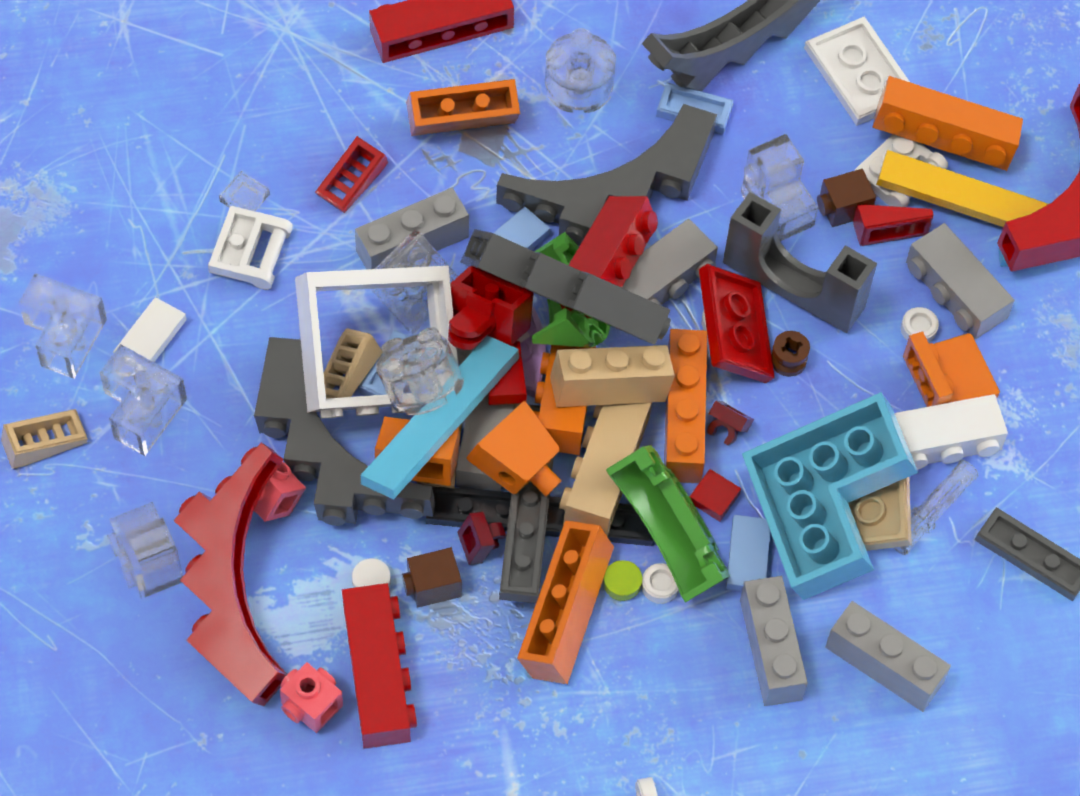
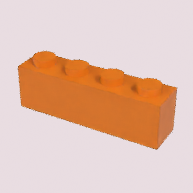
[872,76,1023,171]
[664,329,707,483]
[517,520,614,685]

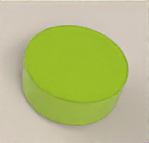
[603,560,642,601]

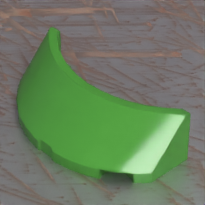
[532,232,610,348]
[606,445,730,603]

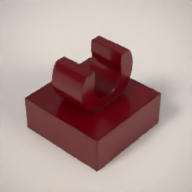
[707,401,754,445]
[457,512,506,565]

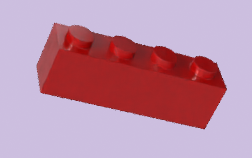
[369,0,514,63]
[560,196,658,318]
[342,583,417,749]

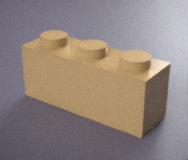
[550,345,675,407]

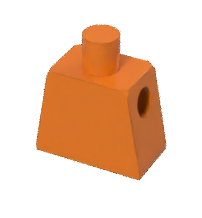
[466,401,562,497]

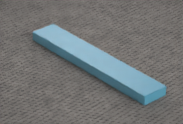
[360,336,519,500]

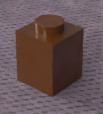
[817,168,876,227]
[402,547,462,608]

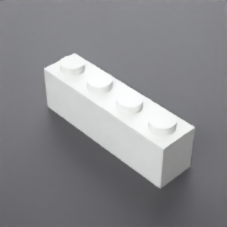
[895,394,1008,470]

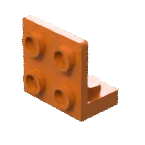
[903,331,1000,407]

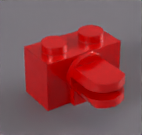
[448,266,534,350]

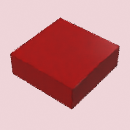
[689,469,741,522]

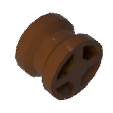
[771,331,810,377]

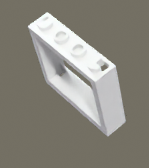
[295,266,458,418]

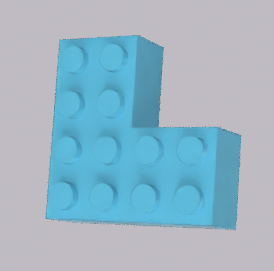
[742,392,918,600]

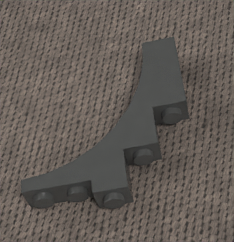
[642,0,820,91]
[496,104,717,245]
[254,337,435,526]

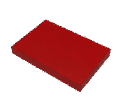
[698,264,775,383]

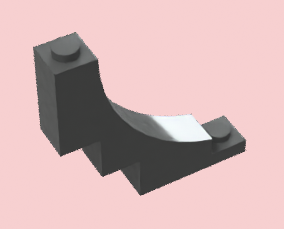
[460,229,671,345]

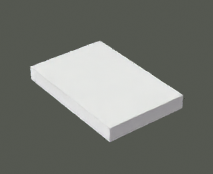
[804,16,910,126]

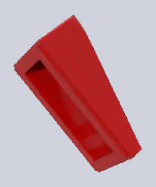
[315,136,388,213]
[853,205,934,246]

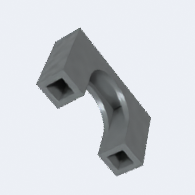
[723,192,877,333]

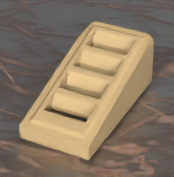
[324,328,383,399]
[1,409,88,469]

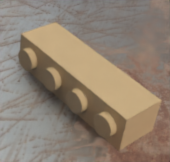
[559,403,652,536]

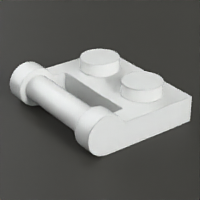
[854,134,948,207]
[208,205,293,290]

